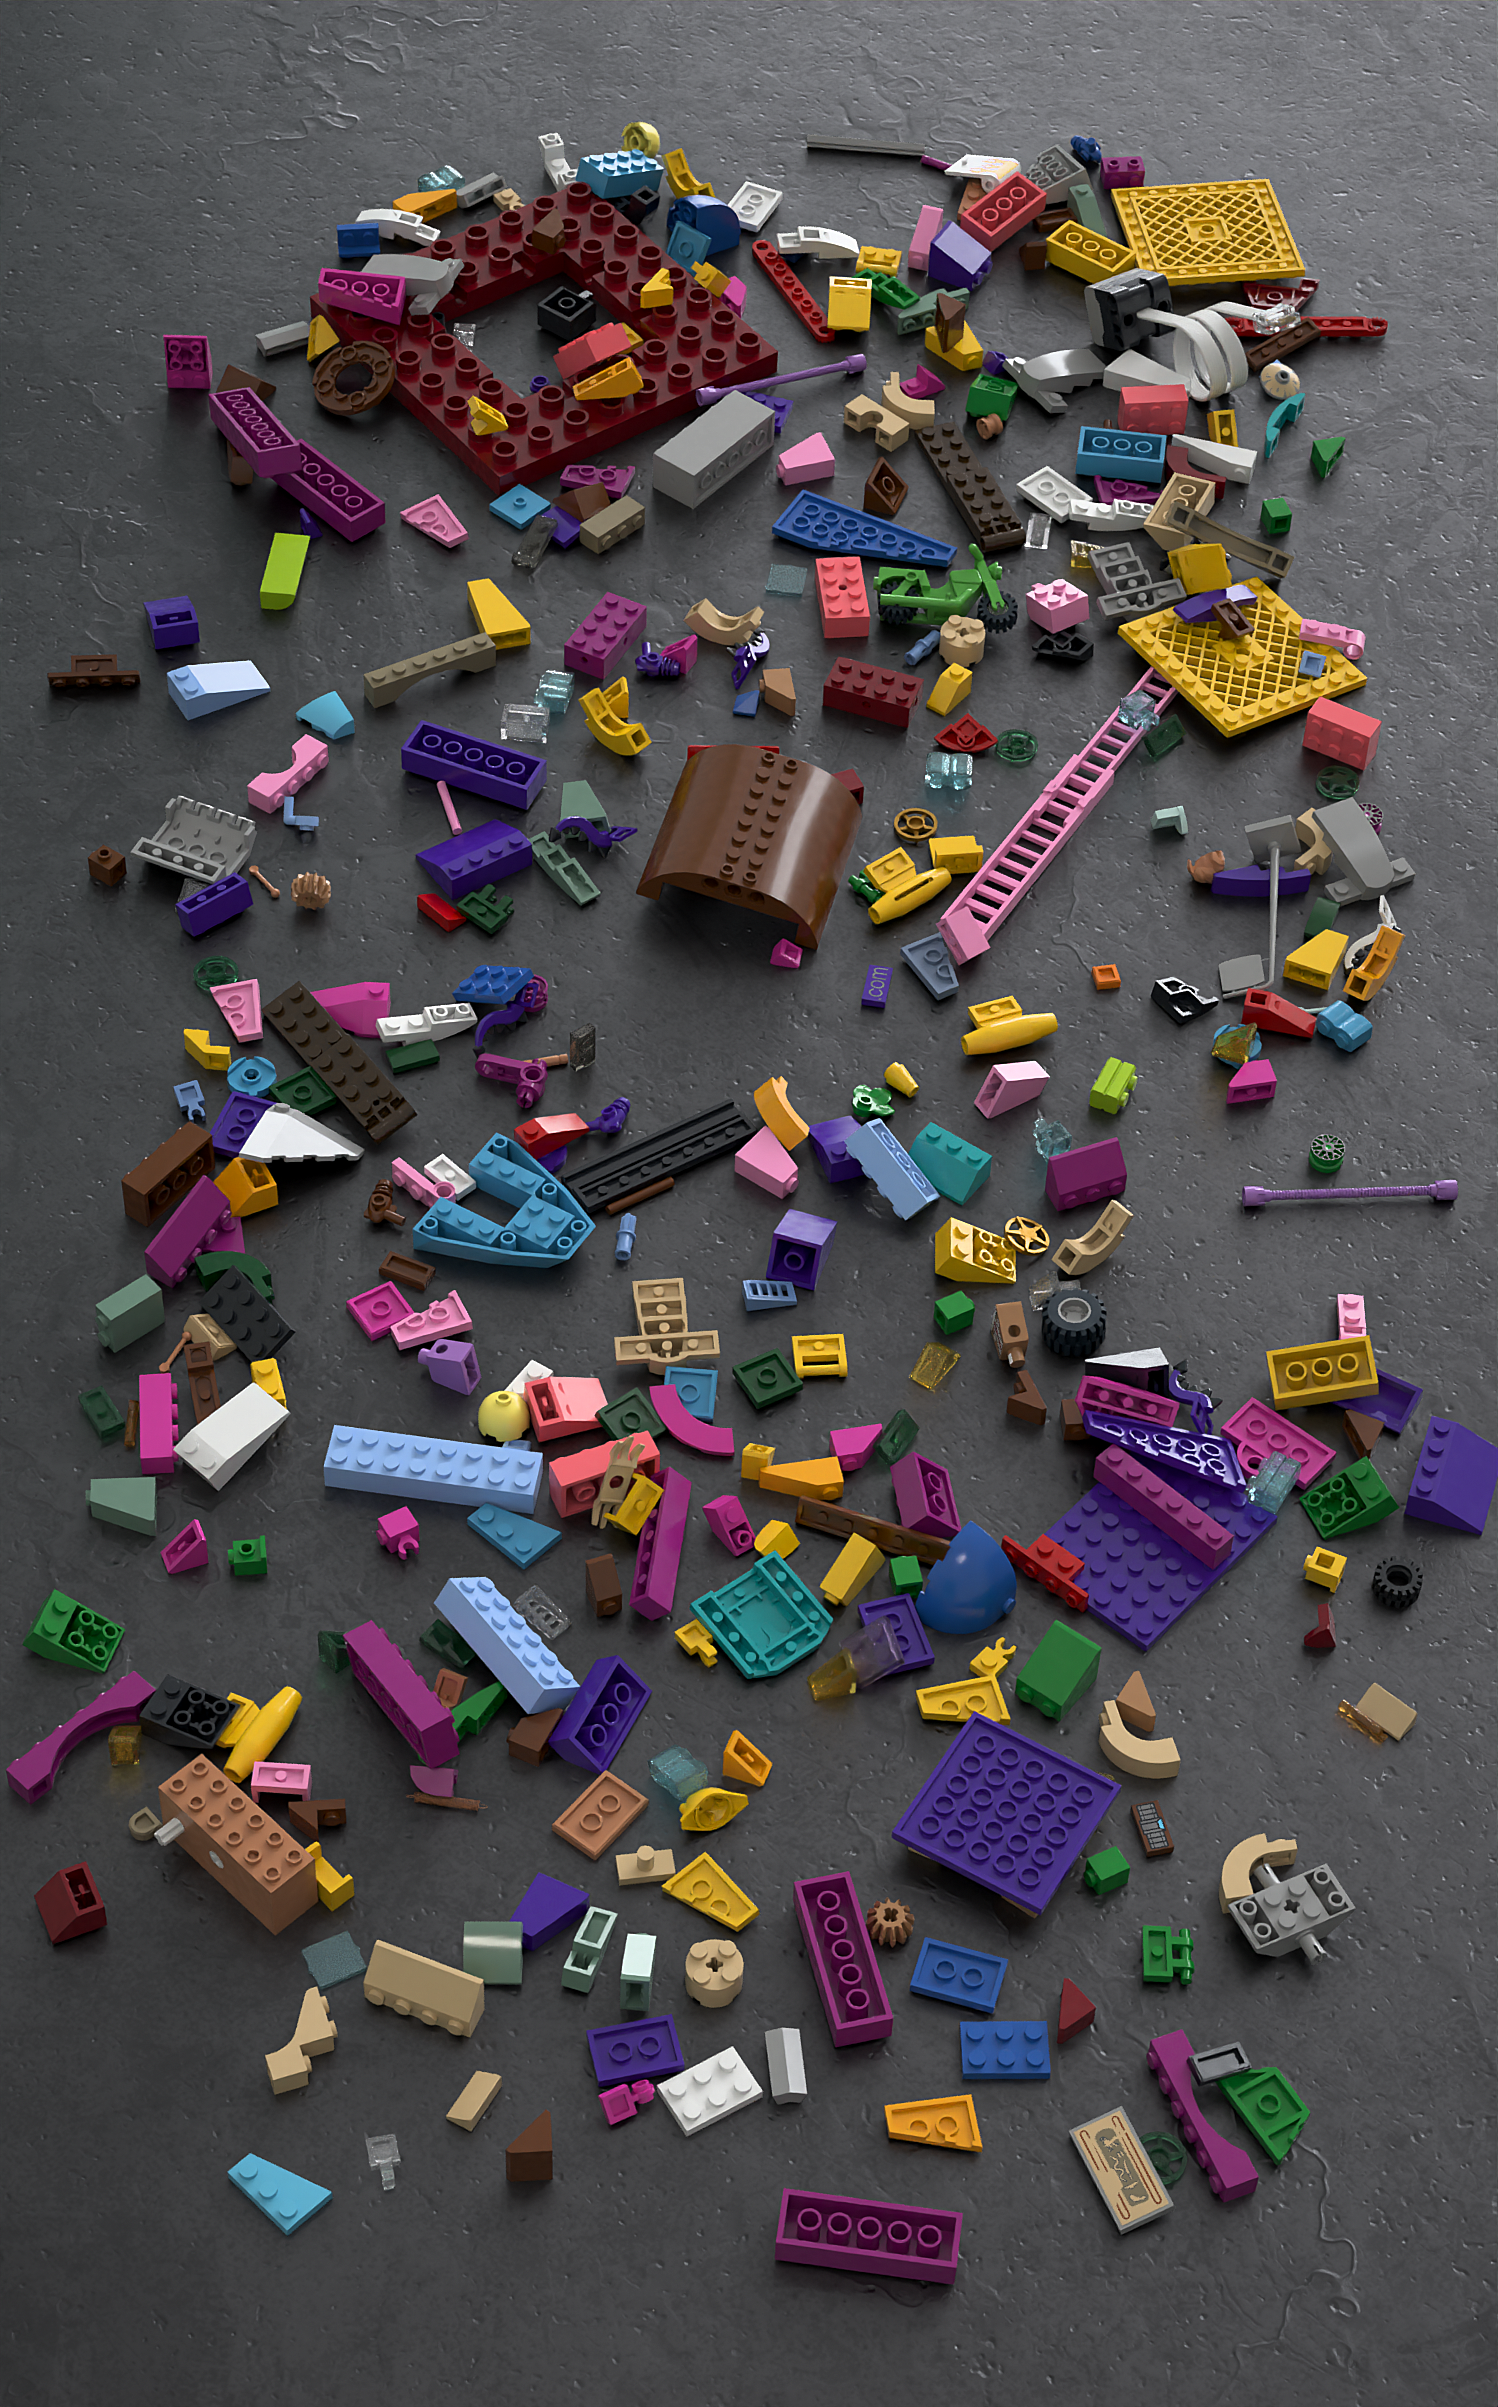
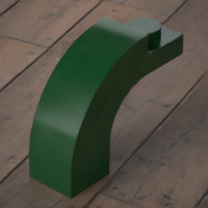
[194,1251,275,1305]

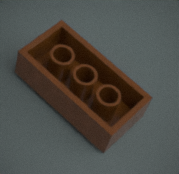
[121,1121,215,1228]

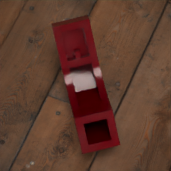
[1164,445,1227,499]

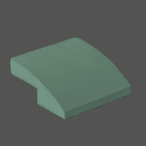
[463,1922,523,1985]

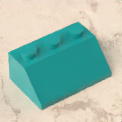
[908,1122,992,1205]

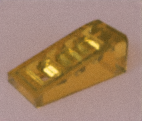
[1070,541,1104,567]

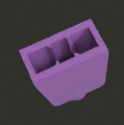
[418,1339,481,1396]

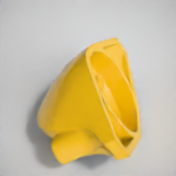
[679,1787,749,1831]

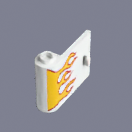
[945,155,1021,193]

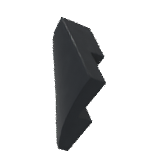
[1032,630,1094,661]
[1150,977,1219,1024]

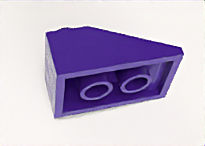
[807,1115,865,1183]

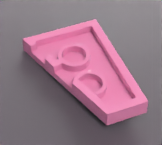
[400,494,469,548]
[210,979,263,1043]
[391,1290,473,1350]

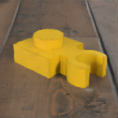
[969,1637,1016,1678]

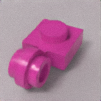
[598,2080,655,2125]

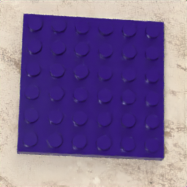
[891,1711,1121,1916]

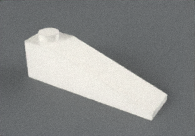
[1172,434,1257,484]

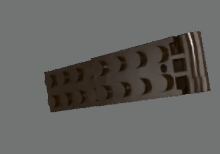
[914,422,1026,553]
[261,981,417,1145]

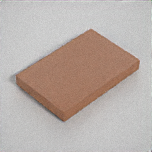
[552,1770,649,1860]

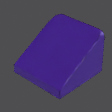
[982,350,1009,374]
[300,509,323,539]

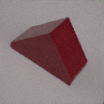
[1057,1978,1096,2044]

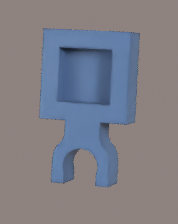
[173,1080,206,1123]

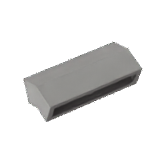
[456,173,508,208]
[255,321,310,357]
[765,2028,807,2105]

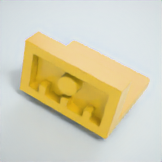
[928,836,983,874]

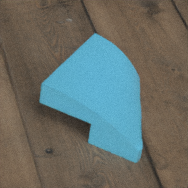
[296,691,355,739]

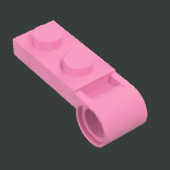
[1299,619,1365,660]
[392,1157,456,1208]
[1336,1294,1366,1340]

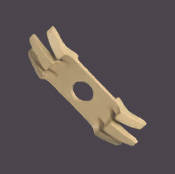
[592,1436,645,1529]

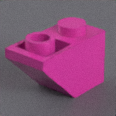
[713,276,747,319]
[702,1495,756,1556]

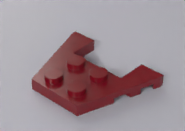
[1240,277,1320,316]

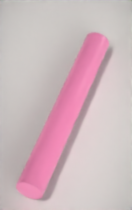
[437,781,462,835]

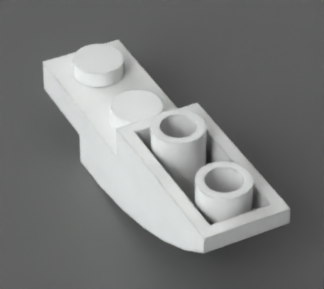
[355,209,440,246]
[776,227,859,259]
[1068,499,1154,531]
[376,1003,477,1046]

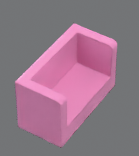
[936,906,991,965]
[251,1762,312,1803]

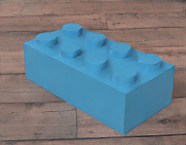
[575,149,664,199]
[1075,426,1167,483]

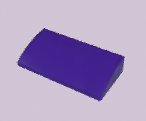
[1330,1368,1423,1434]

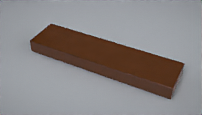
[1245,317,1321,372]

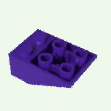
[143,596,200,649]

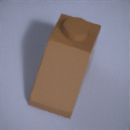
[758,668,796,716]

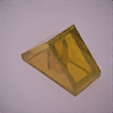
[1211,1022,1257,1065]
[910,1342,961,1390]
[807,1647,857,1701]
[108,1726,142,1765]

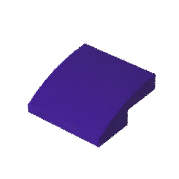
[533,506,582,549]

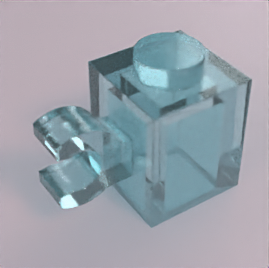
[1118,689,1160,731]
[1032,1118,1072,1163]

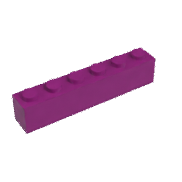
[1093,1444,1234,1570]
[629,1467,692,1621]

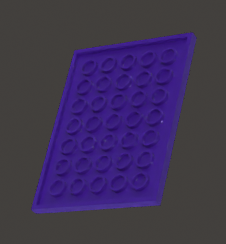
[1044,1451,1278,1652]

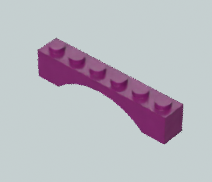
[6,1671,156,1805]
[1146,2029,1259,2203]

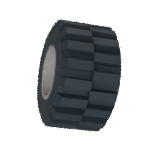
[1042,1288,1107,1356]

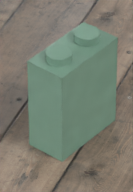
[95,1274,165,1353]

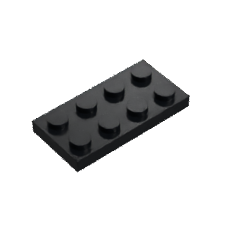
[199,1265,296,1362]

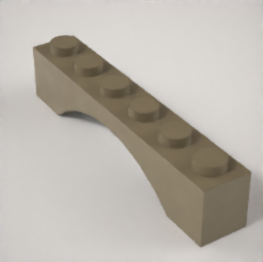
[1163,501,1295,579]
[363,632,496,708]

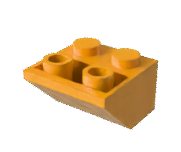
[213,1157,278,1218]

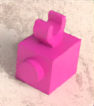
[376,1506,420,1560]

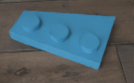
[467,1503,562,1569]

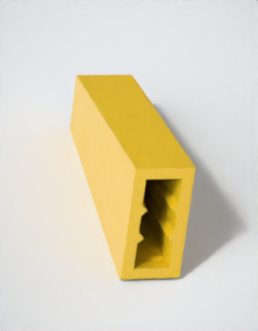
[467,578,531,650]

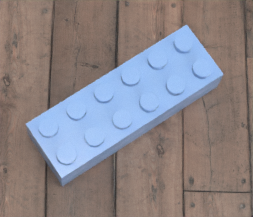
[434,1577,580,1714]

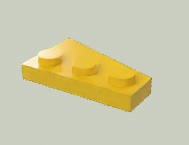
[661,1852,760,1932]

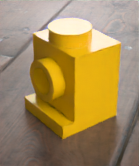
[1303,1547,1347,1593]

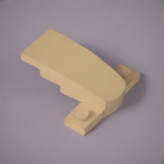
[614,1278,720,1375]

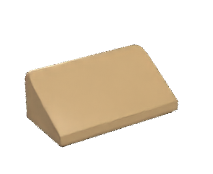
[183,1314,237,1361]
[1355,1683,1417,1741]
[446,2071,502,2131]

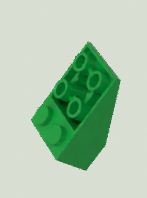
[1299,1456,1400,1540]
[22,1589,125,1674]

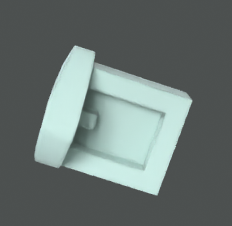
[1151,806,1188,835]

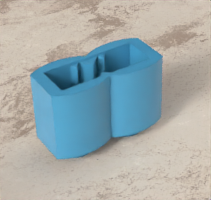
[1316,1000,1373,1052]

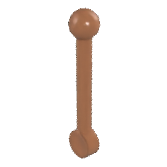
[249,866,280,898]
[159,1331,192,1374]

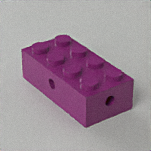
[564,592,647,680]

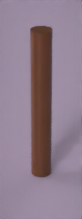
[605,1177,675,1215]

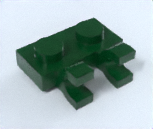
[456,884,514,934]

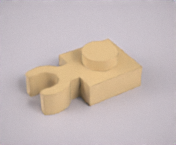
[493,188,524,212]

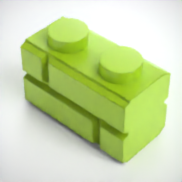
[1089,1057,1138,1114]

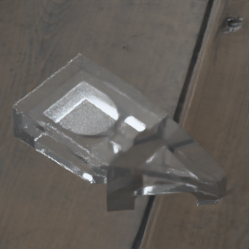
[453,323,476,352]

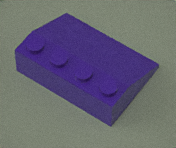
[415,819,532,900]
[1404,1416,1498,1535]

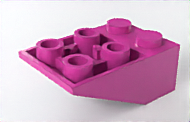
[163,335,213,389]

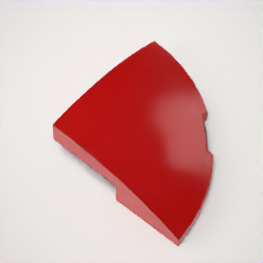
[934,713,998,753]

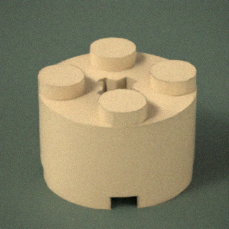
[939,615,985,667]
[685,1939,744,2008]

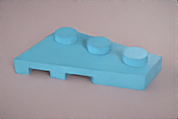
[228,2153,333,2236]

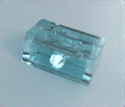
[1246,1451,1302,1514]

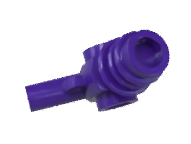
[635,642,681,676]
[585,1097,631,1133]

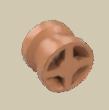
[976,413,1003,439]

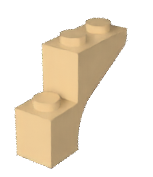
[265,1987,338,2095]

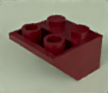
[34,1861,107,1944]

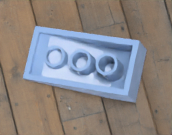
[167,661,270,720]

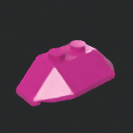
[1075,1375,1180,1427]

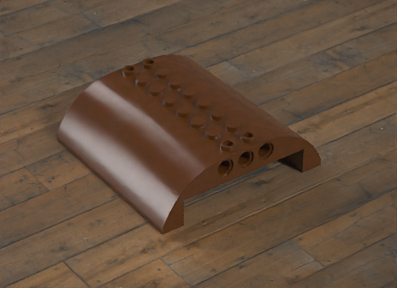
[636,744,862,950]

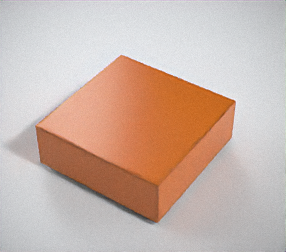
[1091,964,1121,990]

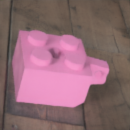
[1026,579,1089,634]

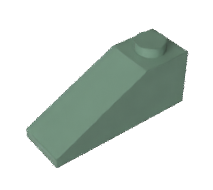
[1067,184,1107,238]

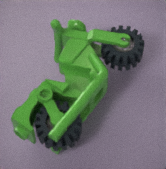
[873,544,1018,634]

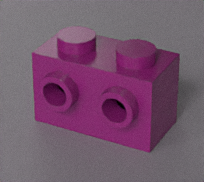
[1100,156,1145,189]

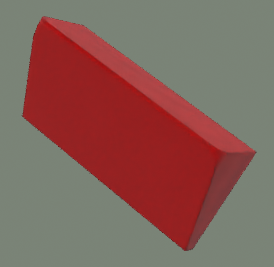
[417,893,466,932]

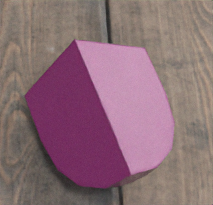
[410,1765,459,1797]

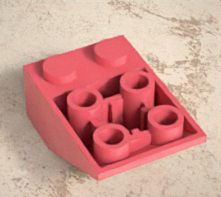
[523,1377,608,1442]

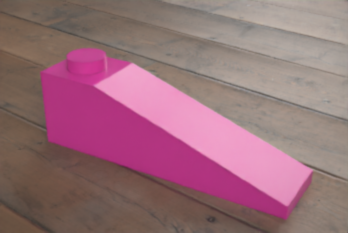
[310,982,391,1038]

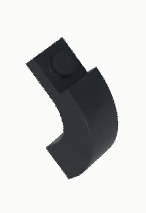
[605,186,660,226]

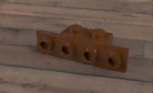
[47,654,141,687]

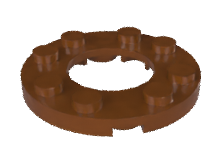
[312,341,395,416]

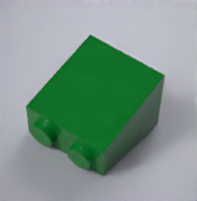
[1015,1620,1101,1722]

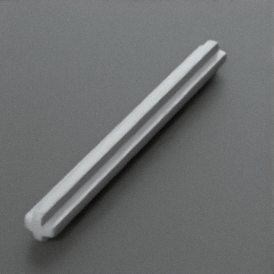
[807,135,925,156]

